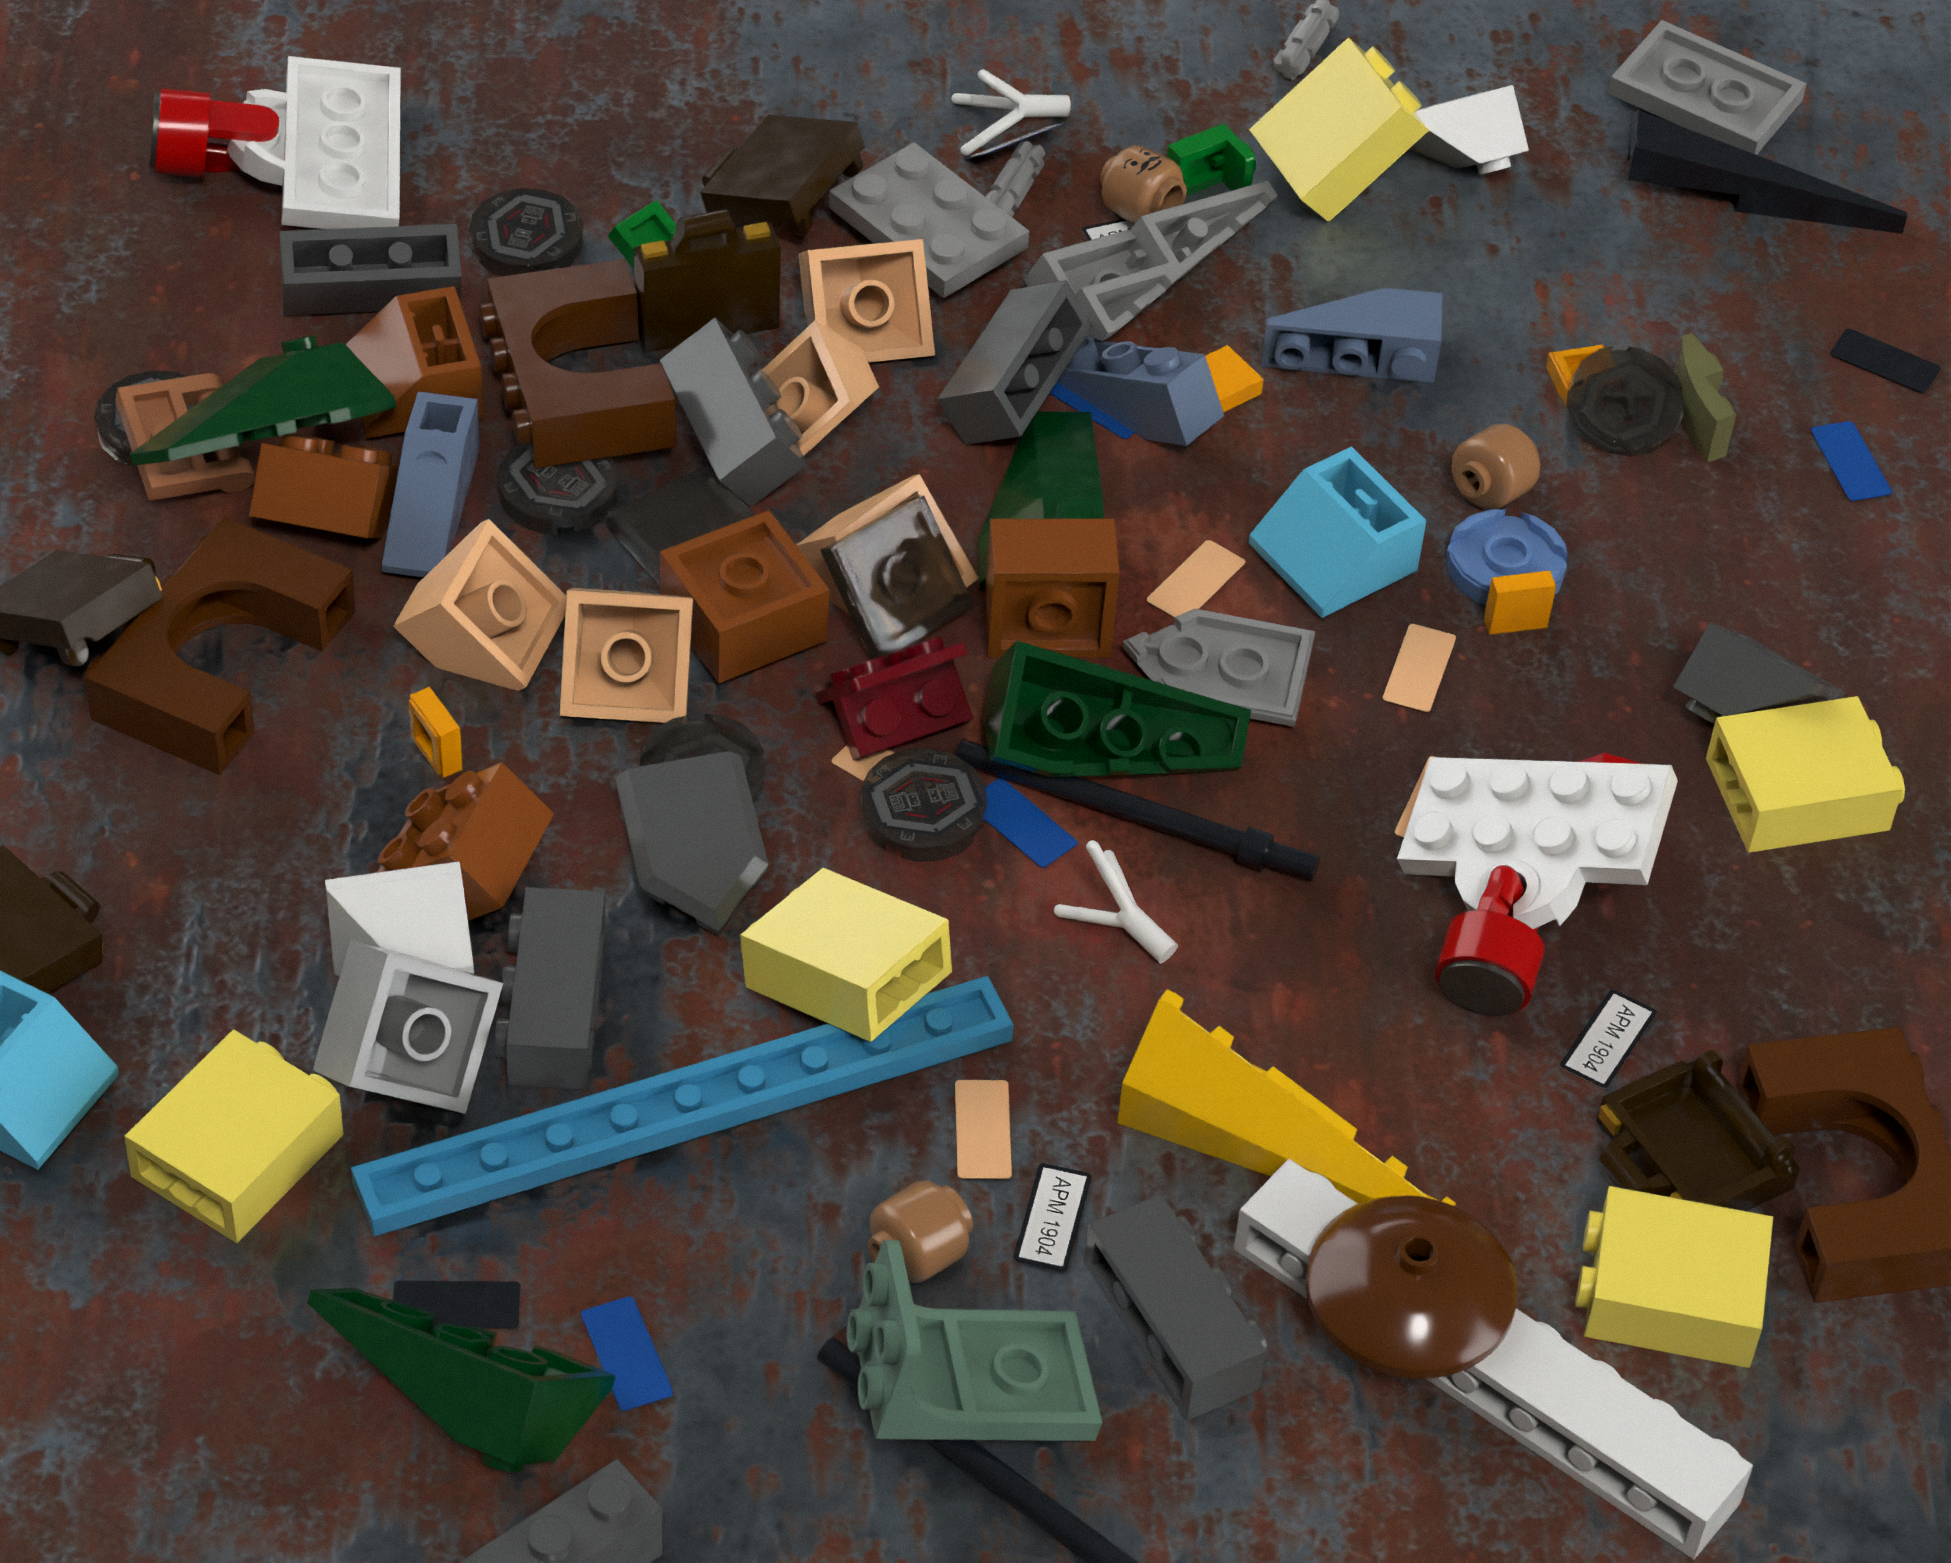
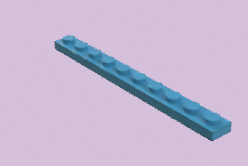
[351,976,1014,1236]

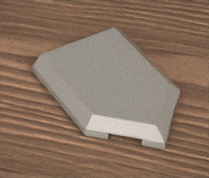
[1122,609,1315,727]

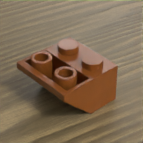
[346,286,484,438]
[249,434,399,538]
[377,762,554,921]

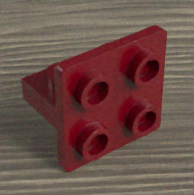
[816,637,974,760]

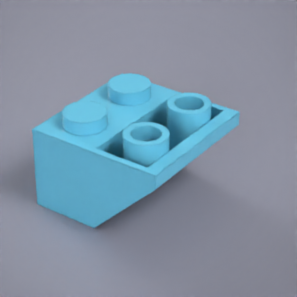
[1248,446,1427,618]
[0,971,119,1170]

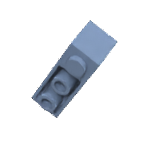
[1261,288,1443,383]
[1057,336,1224,446]
[382,392,480,577]

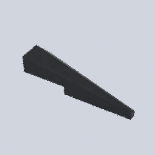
[1627,110,1907,234]

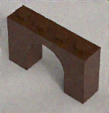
[479,259,677,468]
[84,517,355,775]
[1736,1027,1951,1303]

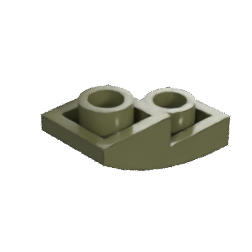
[1673,333,1736,463]

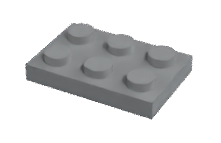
[1608,20,1807,155]
[829,142,1030,298]

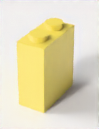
[1249,37,1429,222]
[1706,696,1905,853]
[740,868,952,1042]
[124,1029,344,1243]
[1575,1186,1773,1368]

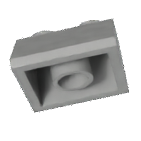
[312,940,503,1114]

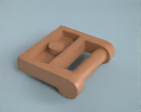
[115,373,255,501]

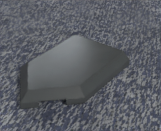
[615,751,768,936]

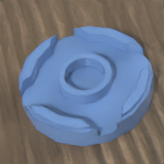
[1446,509,1568,605]

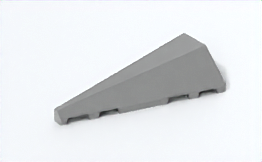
[1024,181,1278,341]

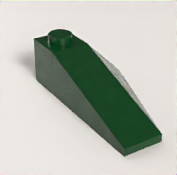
[130,335,397,466]
[977,411,1104,591]
[982,640,1251,777]
[307,1288,616,1472]

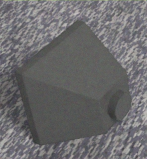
[1673,622,1845,724]

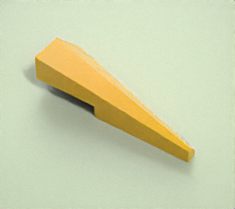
[1117,989,1456,1206]

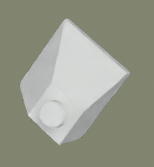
[1409,85,1529,175]
[325,862,474,977]

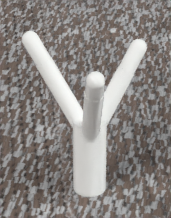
[951,69,1071,156]
[1054,840,1178,963]

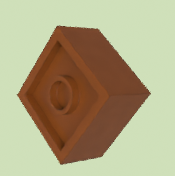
[660,510,830,683]
[984,519,1120,658]

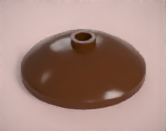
[1306,1195,1518,1379]

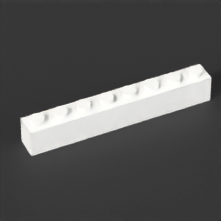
[1234,1158,1753,1560]

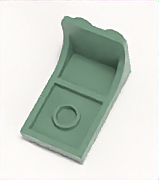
[847,1240,1103,1441]

